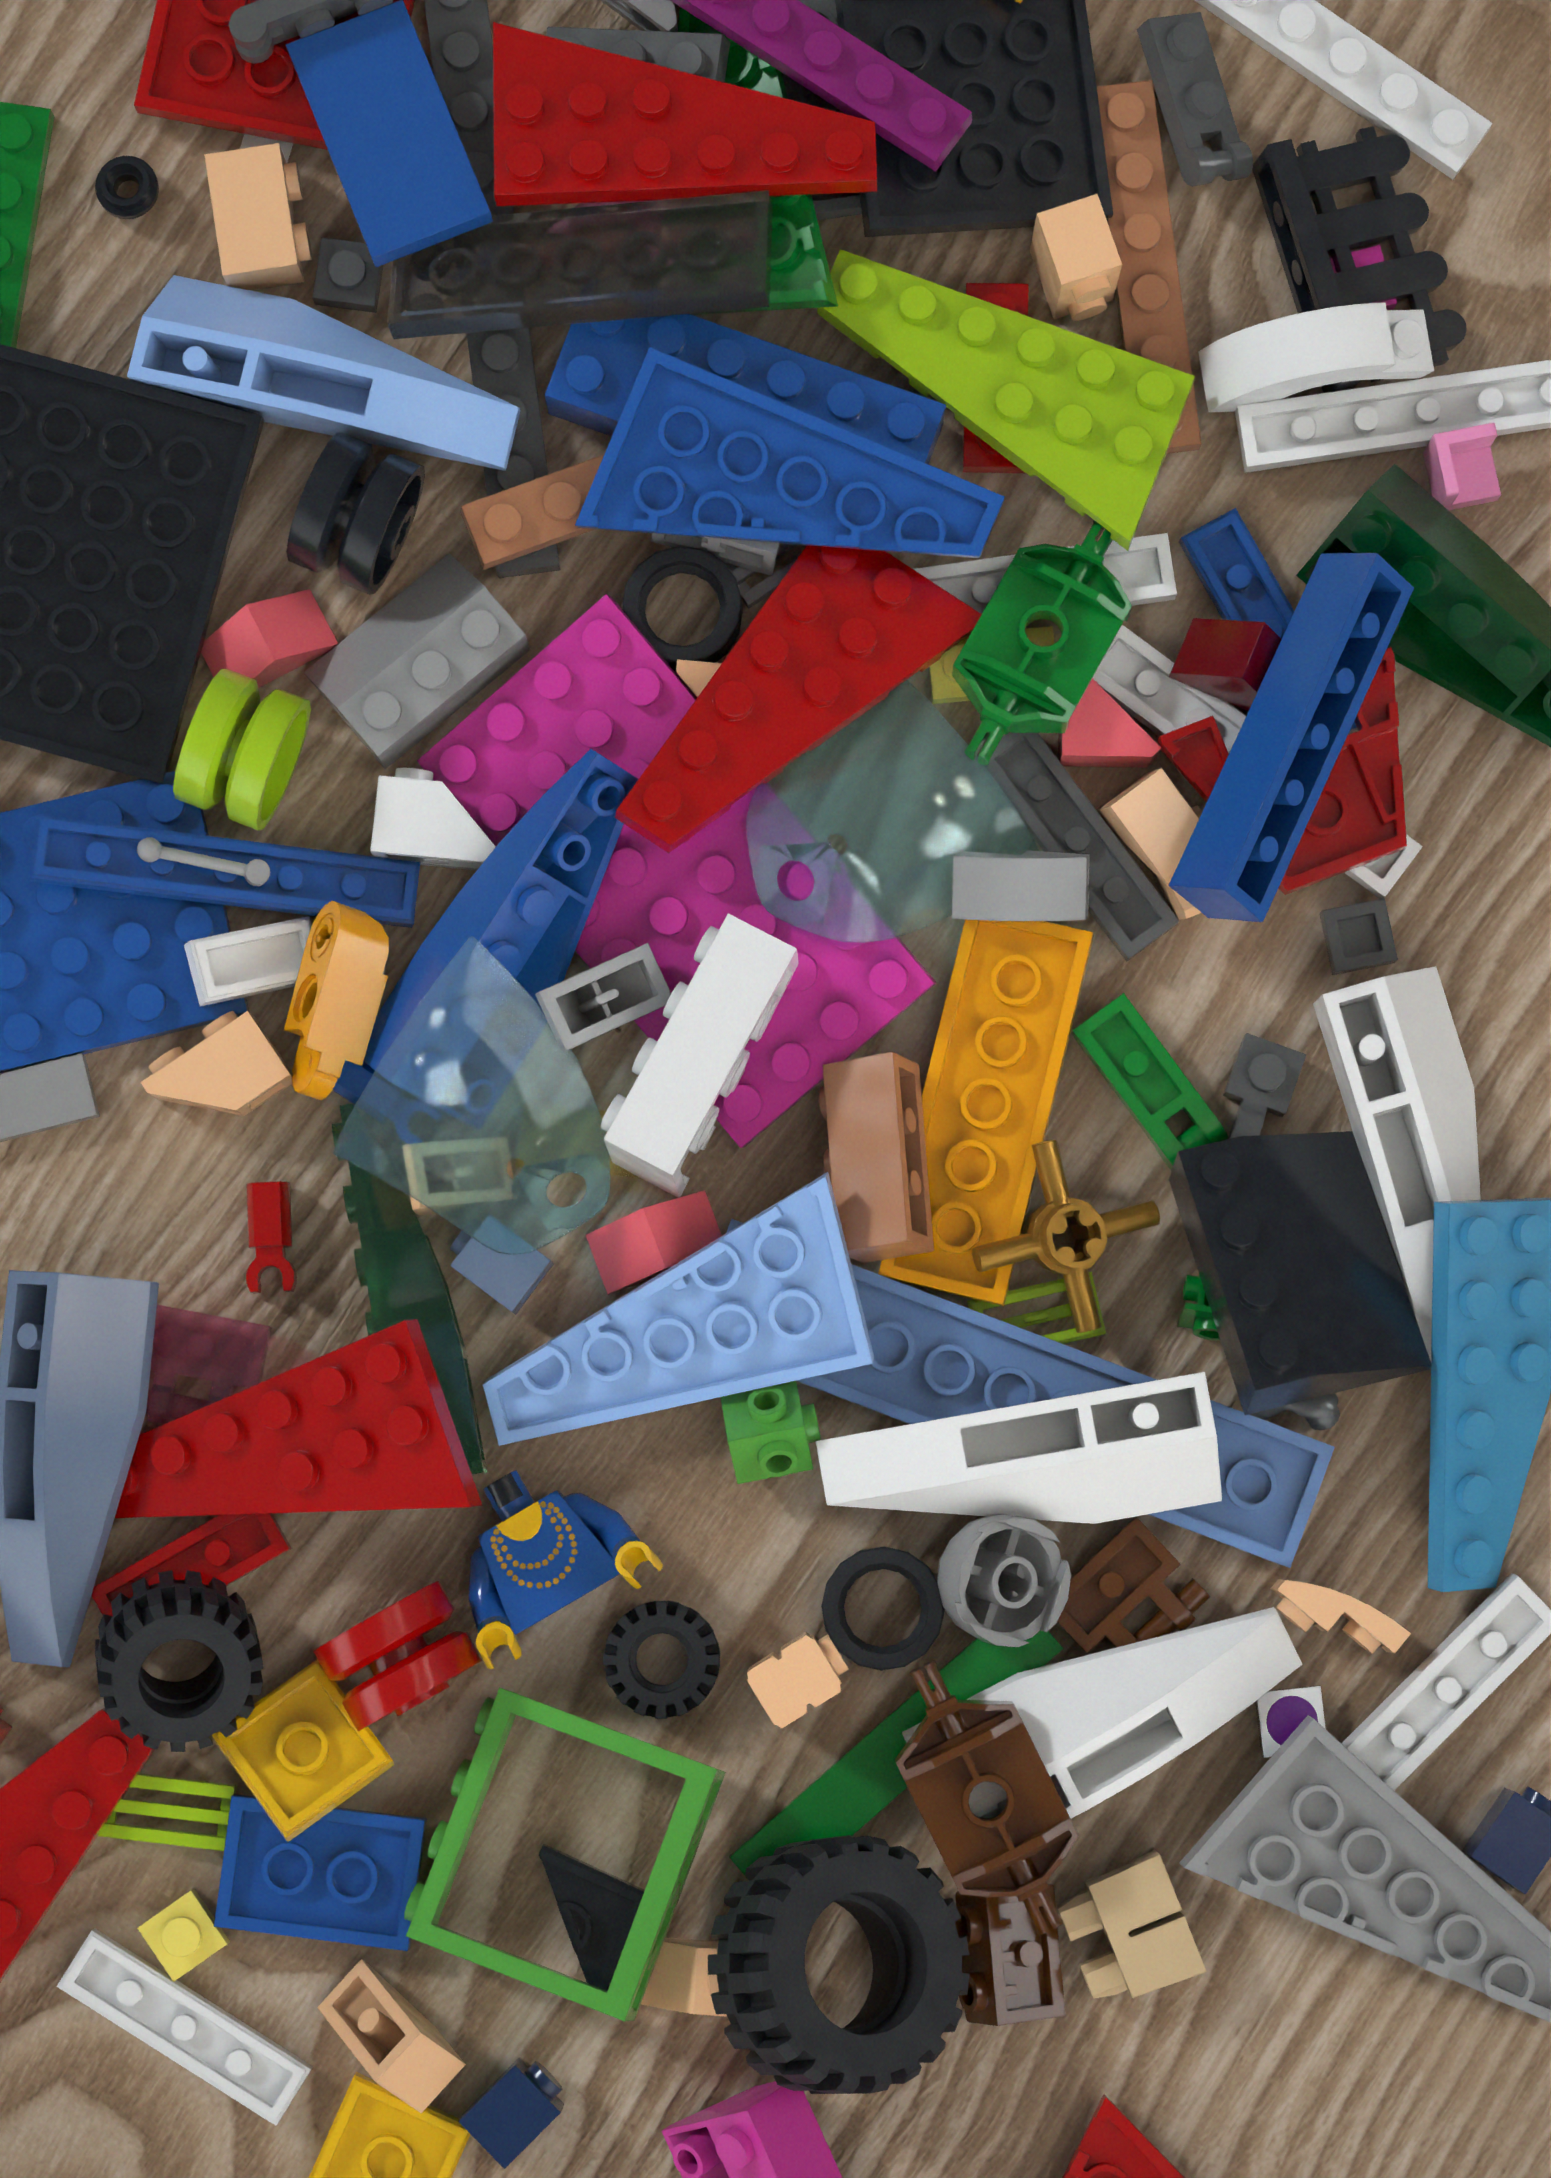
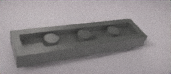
[975,732,1179,962]

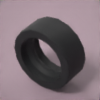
[622,546,743,671]
[821,1546,945,1671]

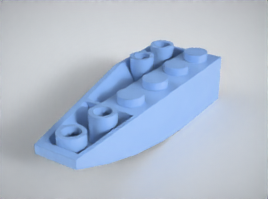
[127,275,521,471]

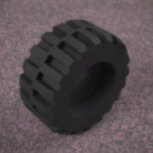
[708,1835,970,2094]

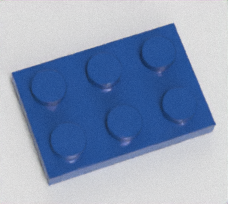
[214,1794,427,1951]

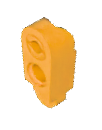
[284,901,389,1100]

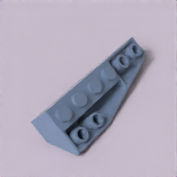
[0,1270,159,1667]

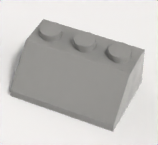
[304,553,530,769]

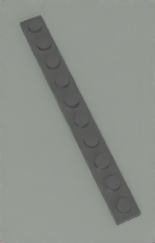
[424,0,561,578]

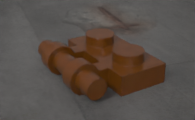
[1057,1517,1210,1653]

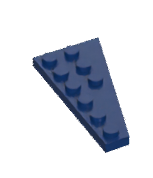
[575,347,1005,558]

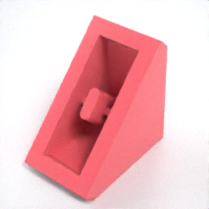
[201,589,338,688]
[1058,678,1161,768]
[586,1190,722,1295]

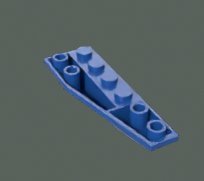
[364,749,638,1130]

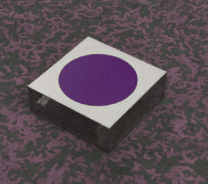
[1255,1685,1326,1758]

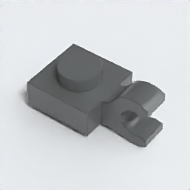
[1223,1033,1307,1139]

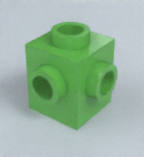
[720,1381,821,1484]

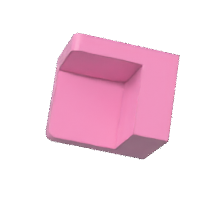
[1423,423,1501,510]

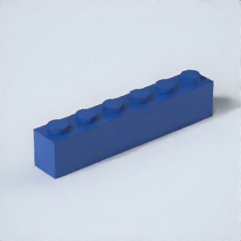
[1168,553,1414,922]

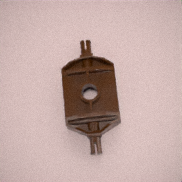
[895,1660,1079,1935]

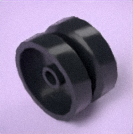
[286,432,425,595]

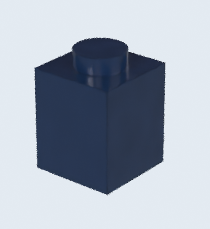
[1462,1786,1551,1895]
[458,2058,564,2169]

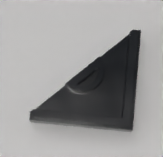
[539,1844,645,1991]

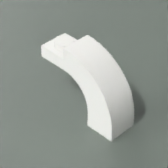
[1198,302,1434,412]

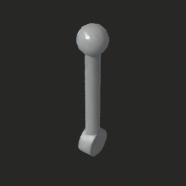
[137,837,270,886]

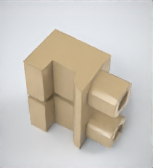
[1057,1850,1207,1999]

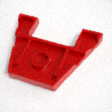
[1157,647,1407,895]

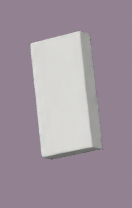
[184,916,312,1007]

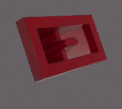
[1169,618,1282,711]

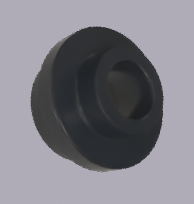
[95,156,159,219]

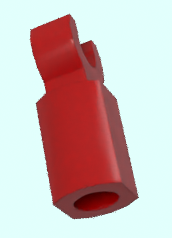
[246,1181,297,1294]

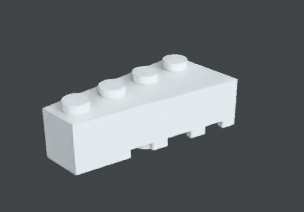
[601,913,799,1198]

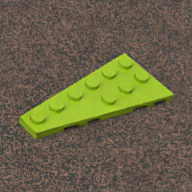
[817,249,1195,551]

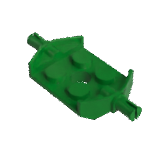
[952,520,1132,765]

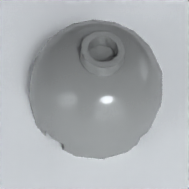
[937,1514,1071,1647]

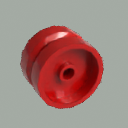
[313,1581,483,1731]

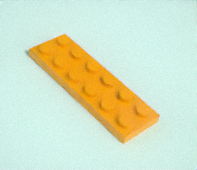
[878,919,1094,1306]

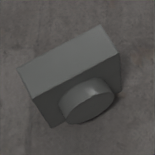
[312,237,384,313]
[1319,898,1398,975]

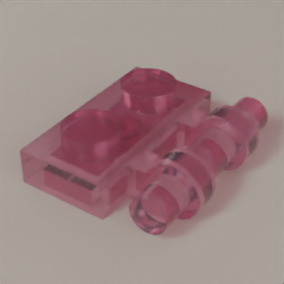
[146,1305,272,1424]

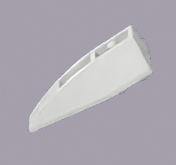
[1313,966,1481,1361]
[815,1372,1222,1524]
[902,1607,1302,1818]

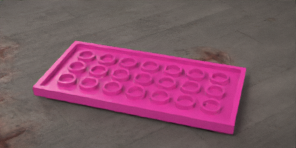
[417,594,937,1148]

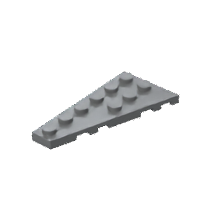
[1179,1715,1551,2023]

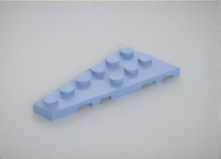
[483,1172,875,1446]

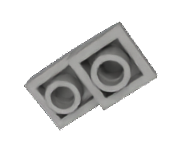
[952,850,1090,921]

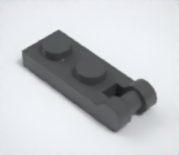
[229,0,393,64]
[1137,12,1253,187]

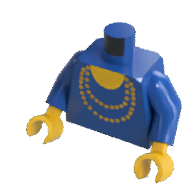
[468,1470,663,1669]

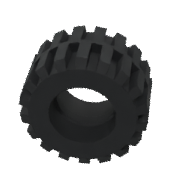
[95,1570,264,1752]

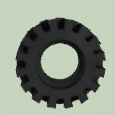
[603,1601,720,1719]

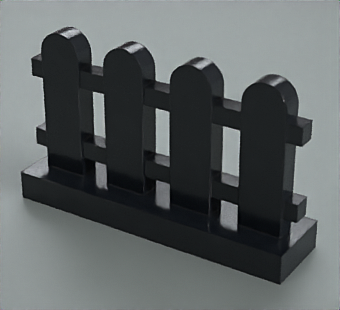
[1252,126,1467,393]

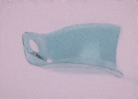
[746,680,1039,943]
[333,936,611,1255]

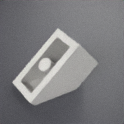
[370,768,496,870]

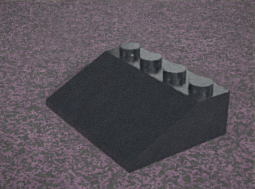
[1169,1131,1432,1415]

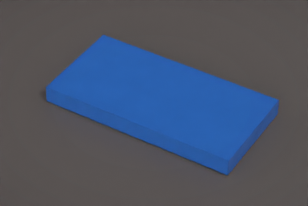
[286,0,493,268]

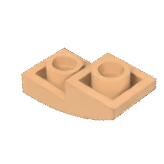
[1271,1579,1411,1654]

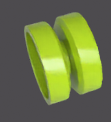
[173,669,311,830]

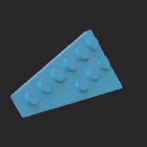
[1428,1198,1551,1592]

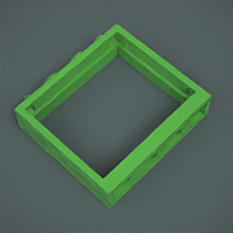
[404,1687,726,2021]

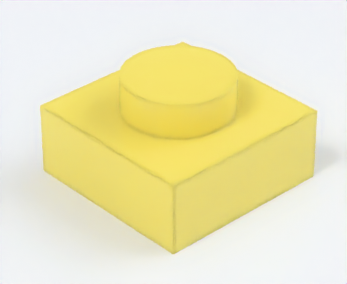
[137,1889,230,1982]

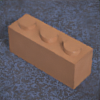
[819,1051,934,1263]

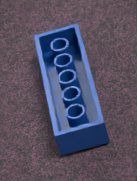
[545,278,946,464]

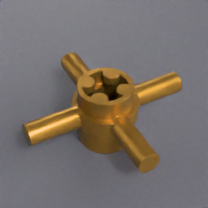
[972,1139,1160,1333]

